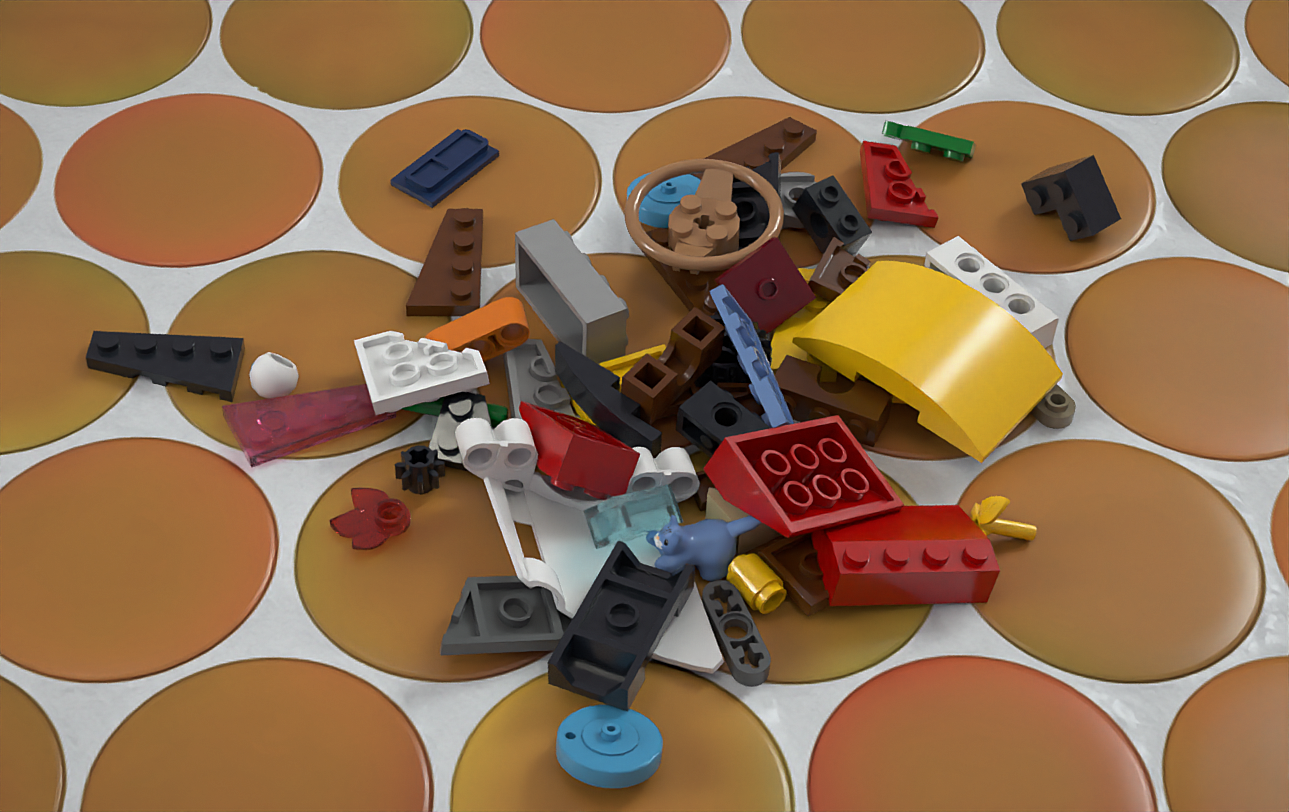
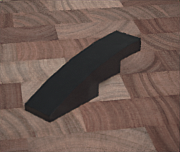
[555,341,662,458]

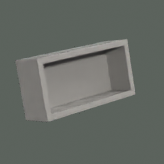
[515,219,629,364]

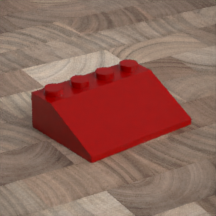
[703,415,904,538]
[811,505,1000,606]

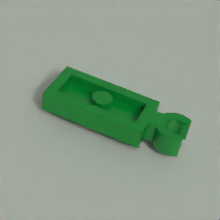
[882,120,976,162]

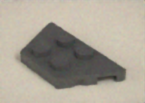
[439,576,572,655]

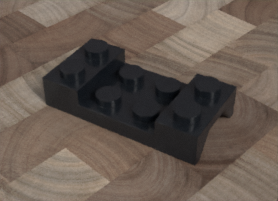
[547,541,695,712]

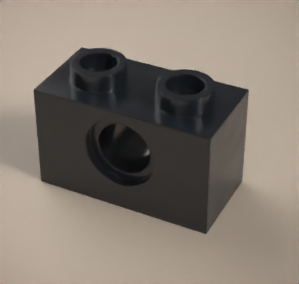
[792,175,872,255]
[675,381,769,458]

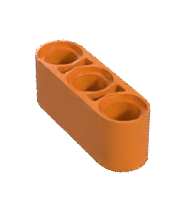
[425,297,530,363]

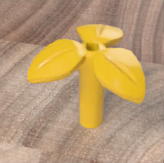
[969,496,1036,541]

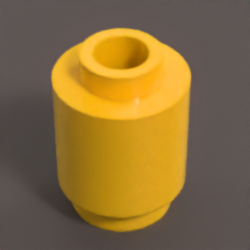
[726,553,786,614]

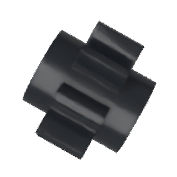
[395,445,445,495]

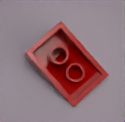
[519,401,640,500]

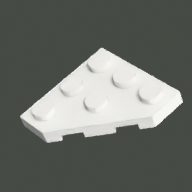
[354,331,490,415]

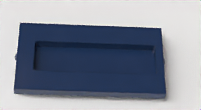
[390,129,499,208]

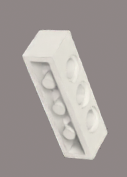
[924,236,1059,348]

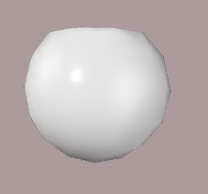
[249,352,299,400]

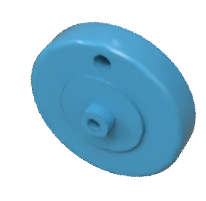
[626,173,701,228]
[556,705,663,788]

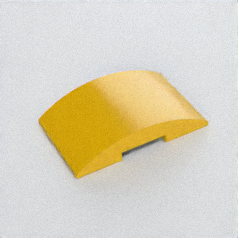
[792,261,1063,463]

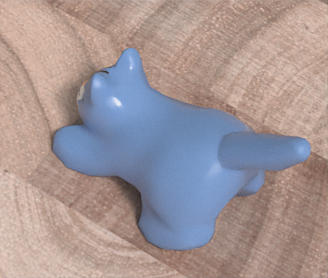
[646,515,762,582]

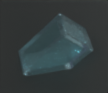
[583,484,683,549]

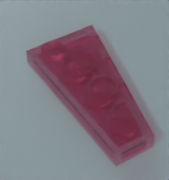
[222,384,396,468]

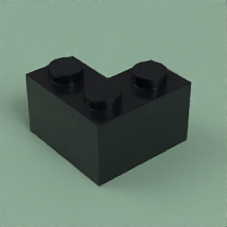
[1021,155,1121,241]

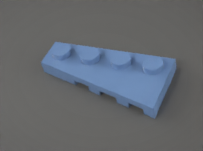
[709,284,795,429]

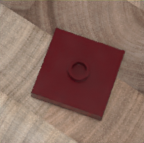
[714,237,816,334]

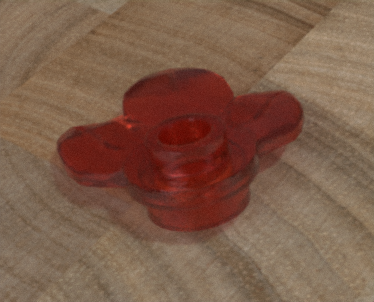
[329,487,411,550]

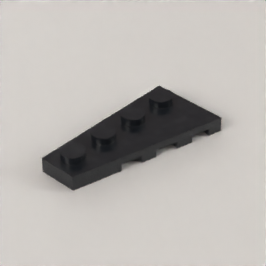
[86,331,245,402]

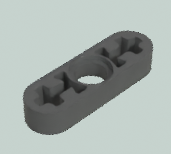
[702,580,771,687]

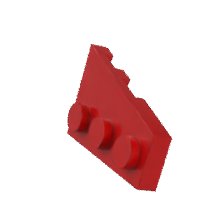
[860,141,939,228]

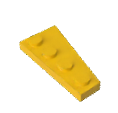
[771,268,837,382]

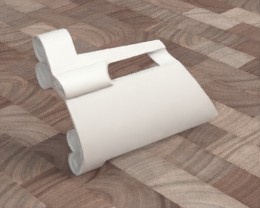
[455,418,724,674]

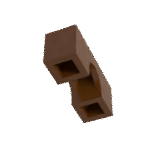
[621,307,725,425]
[775,355,893,447]

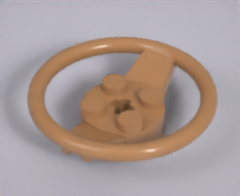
[624,159,784,275]

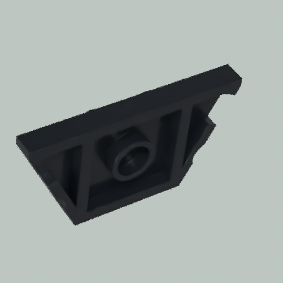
[732,152,781,251]

